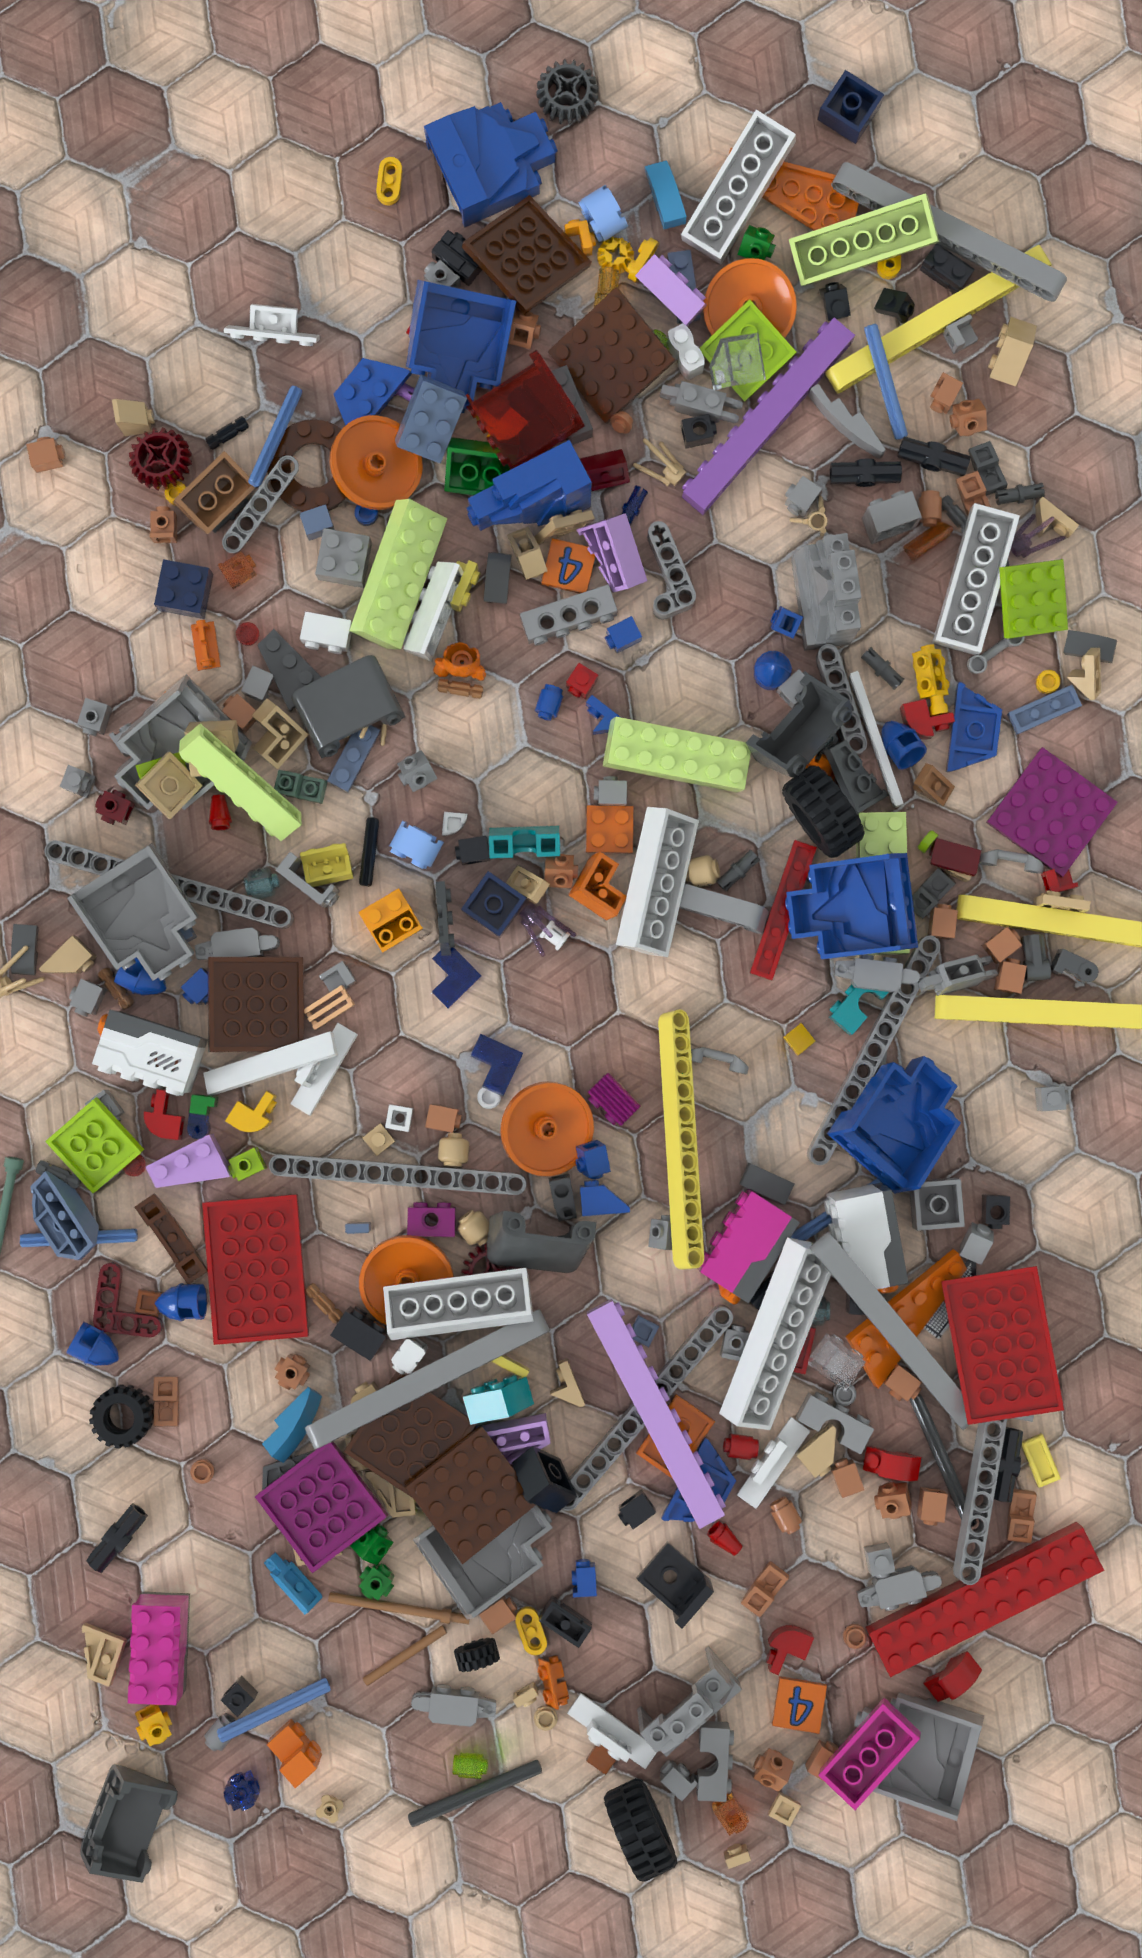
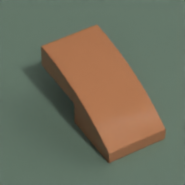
[956,471,991,516]
[153,1377,179,1427]
[1007,1489,1037,1543]
[741,1561,789,1618]

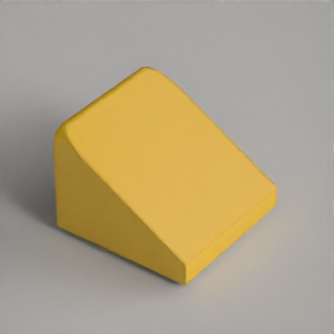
[783,1023,815,1055]

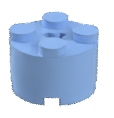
[578,185,628,243]
[389,820,444,869]

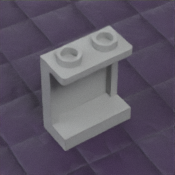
[276,852,340,909]

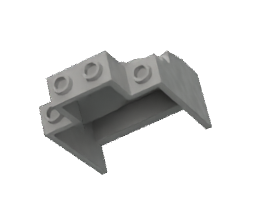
[791,533,861,651]
[114,674,252,810]
[67,843,198,981]
[413,1505,552,1620]
[637,1646,742,1757]
[854,1692,984,1821]

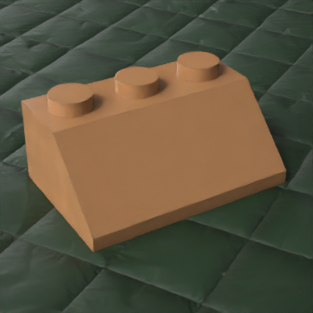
[173,451,256,535]

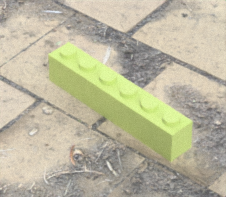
[179,723,302,841]

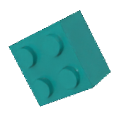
[463,1375,534,1425]

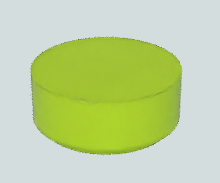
[918,830,939,854]

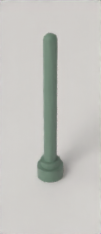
[0,1157,24,1254]

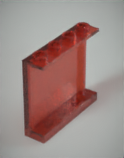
[466,350,585,469]

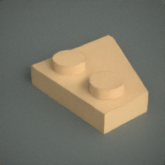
[534,510,595,545]
[365,1471,416,1518]
[82,1623,127,1687]

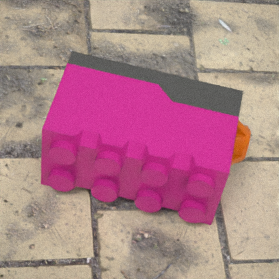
[697,1189,800,1305]
[128,1592,190,1705]

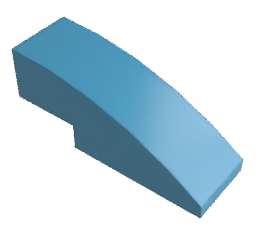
[645,160,687,230]
[262,1387,322,1463]

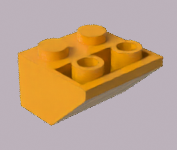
[358,888,423,953]

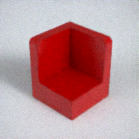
[1041,869,1079,893]

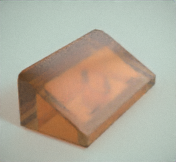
[903,522,953,561]

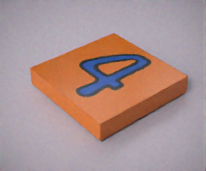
[541,538,596,594]
[772,1676,827,1734]

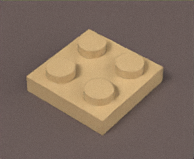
[135,752,203,819]
[1033,891,1091,913]

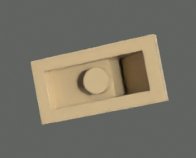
[1035,497,1079,538]
[1067,648,1101,700]
[506,865,550,904]
[550,1358,585,1407]

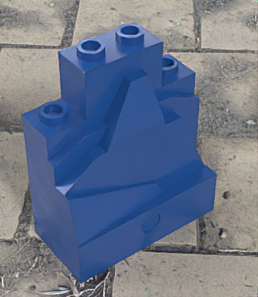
[424,102,558,228]
[406,280,516,413]
[466,440,592,531]
[785,853,918,959]
[827,1056,961,1194]

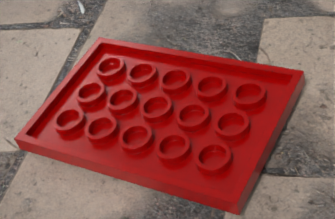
[202,1194,309,1345]
[941,1266,1064,1425]

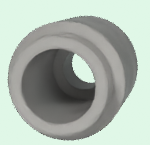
[204,1713,236,1751]

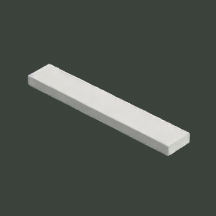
[849,671,904,808]
[203,1032,338,1096]

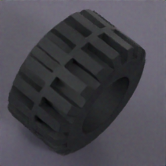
[89,1385,154,1449]

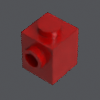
[566,663,598,699]

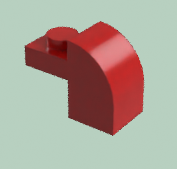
[900,699,955,740]
[144,1089,185,1140]
[863,1446,922,1481]
[766,1625,814,1676]
[923,1651,982,1702]

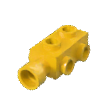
[912,644,950,717]

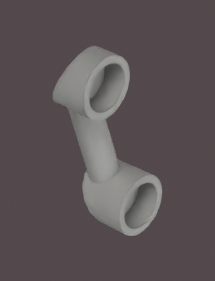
[967,634,1025,674]
[979,849,1044,874]
[691,1047,749,1075]

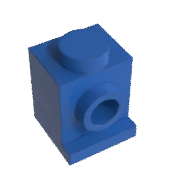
[771,606,803,639]
[572,1559,597,1598]

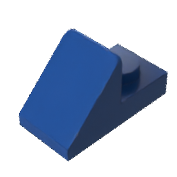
[586,695,620,735]

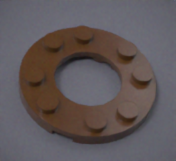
[267,419,347,512]

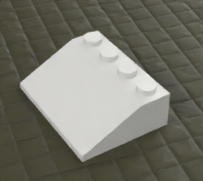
[403,561,464,662]

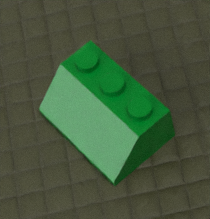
[444,437,520,495]

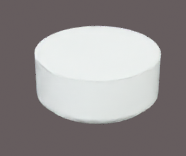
[477,1085,501,1109]

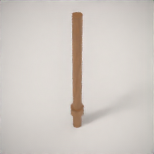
[328,1592,470,1625]

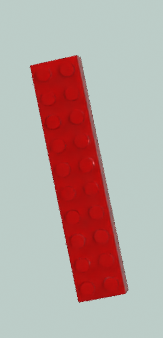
[865,1522,1104,1677]

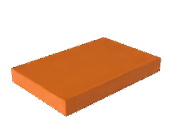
[636,1394,715,1480]

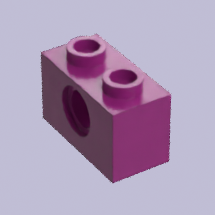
[407,1202,456,1237]

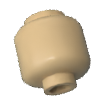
[686,855,720,888]
[438,1133,469,1168]
[457,1210,489,1246]

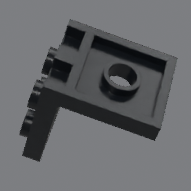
[636,1541,714,1629]

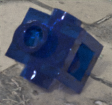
[223,1770,260,1811]

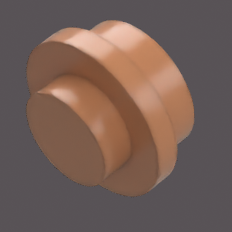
[610,411,633,434]
[190,1459,215,1484]
[843,1624,867,1649]

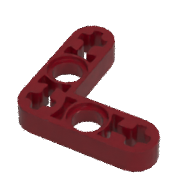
[93,1262,163,1337]

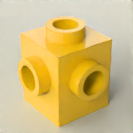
[135,1704,172,1746]

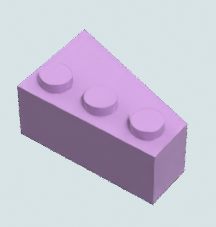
[635,254,707,326]
[576,513,647,593]
[146,1134,232,1188]
[476,1413,551,1465]

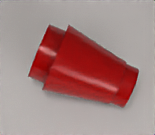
[209,794,232,831]
[707,1521,743,1556]

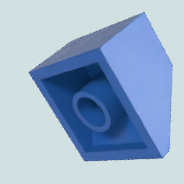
[580,1180,630,1216]

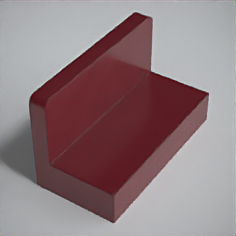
[579,449,630,491]
[929,838,982,877]

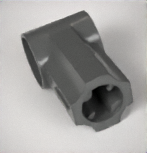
[1022,934,1051,982]

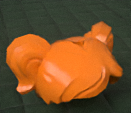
[433,642,486,681]

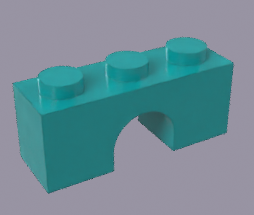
[489,826,560,858]
[829,984,889,1035]

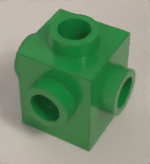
[737,225,776,260]
[350,1524,394,1566]
[359,1563,394,1600]

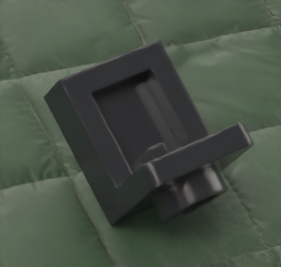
[819,282,851,321]
[874,288,915,324]

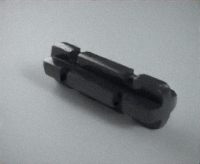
[205,416,249,450]

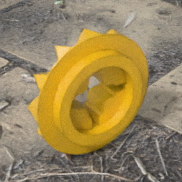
[597,236,634,274]

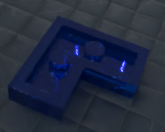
[432,948,482,1009]
[470,1034,523,1096]

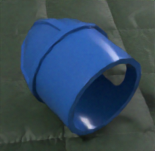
[754,651,792,690]
[881,721,927,770]
[114,957,166,996]
[155,1283,207,1322]
[66,1322,119,1366]

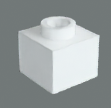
[385,1104,414,1132]

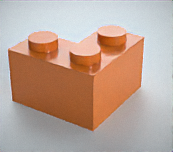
[569,852,627,920]
[266,1719,322,1788]

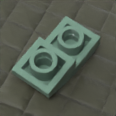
[274,770,327,804]

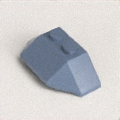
[30,1171,99,1260]

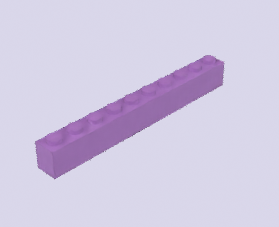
[682,317,855,515]

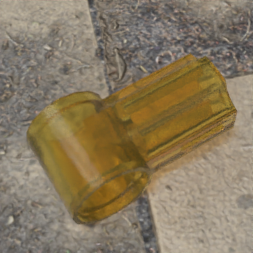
[594,267,619,307]

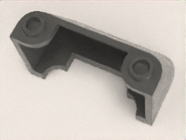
[291,655,405,758]
[746,673,852,777]
[487,1211,597,1273]
[80,1764,178,1883]

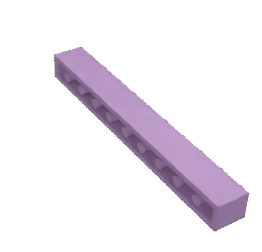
[587,1299,726,1529]

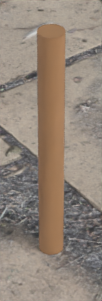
[363,1625,447,1686]

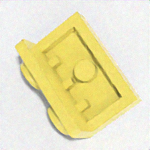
[450,560,480,612]
[300,843,353,887]

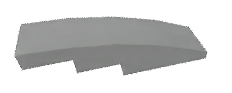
[808,384,886,459]

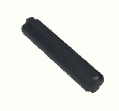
[359,817,379,887]

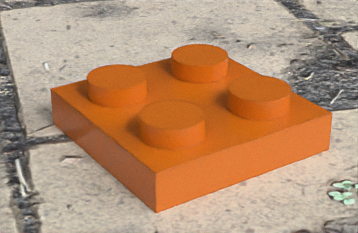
[586,805,634,854]

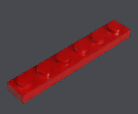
[750,840,817,981]

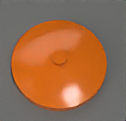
[703,258,797,338]
[330,415,423,510]
[501,1081,594,1176]
[359,1235,454,1325]

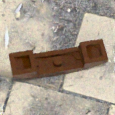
[134,1193,208,1284]

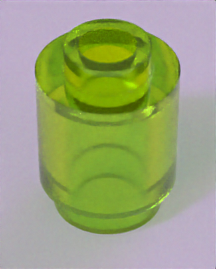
[453,1752,488,1779]

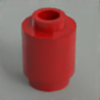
[723,1433,759,1460]

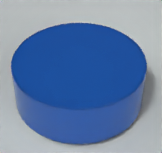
[354,505,378,526]

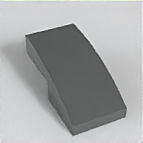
[968,441,1008,496]
[484,552,512,604]
[1064,630,1117,663]
[912,867,956,919]
[11,924,39,975]
[739,1163,795,1205]

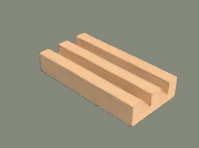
[304,985,355,1030]

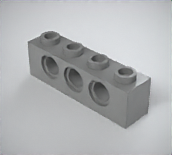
[520,584,617,646]

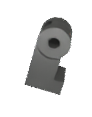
[1050,949,1099,983]
[549,1174,577,1222]

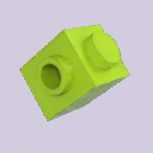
[228,1147,267,1181]

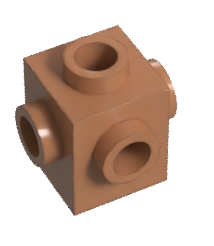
[508,310,541,349]
[950,399,987,436]
[544,854,578,888]
[274,1354,311,1390]
[874,1482,912,1519]
[753,1748,794,1792]

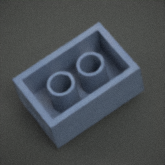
[395,374,467,464]

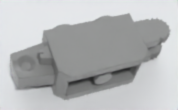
[660,381,743,423]
[195,927,280,960]
[834,954,921,992]
[918,955,998,996]
[857,1565,942,1611]
[411,1684,496,1727]

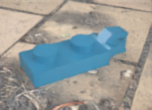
[264,1552,322,1615]

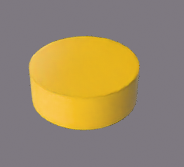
[165,481,186,506]
[1036,670,1060,694]

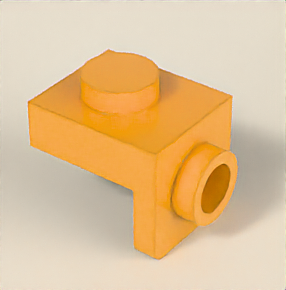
[564,219,596,256]

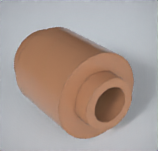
[918,490,942,527]
[770,1496,802,1534]

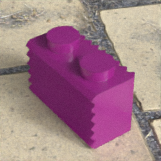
[588,1073,641,1126]

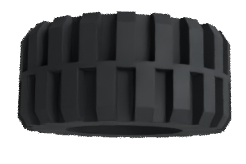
[782,766,865,858]
[604,1778,677,1882]

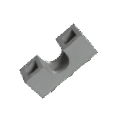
[796,1392,874,1454]
[696,1721,734,1802]

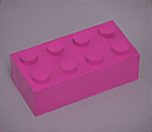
[818,1698,921,1810]

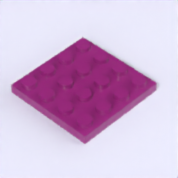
[986,747,1118,877]
[255,1441,389,1573]

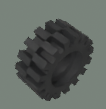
[454,1638,500,1672]

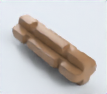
[437,679,483,699]
[97,967,134,1010]
[305,1283,343,1324]

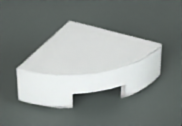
[442,812,468,836]

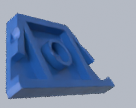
[333,358,413,426]
[946,682,1002,772]
[661,1437,736,1523]

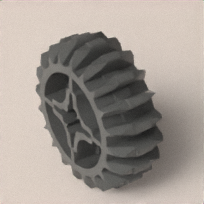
[536,59,598,124]

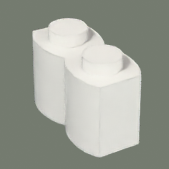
[667,323,704,380]

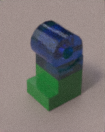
[187,1094,218,1139]

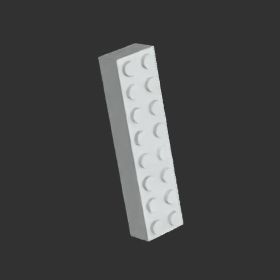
[719,1237,831,1430]

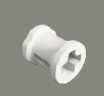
[539,920,570,951]

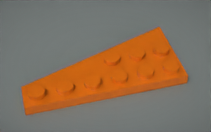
[729,148,859,231]
[845,1249,967,1389]

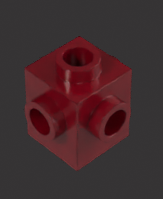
[95,789,135,825]

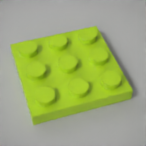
[699,299,797,402]
[999,559,1068,638]
[45,1097,145,1194]

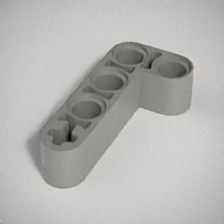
[647,521,696,620]
[679,884,770,934]

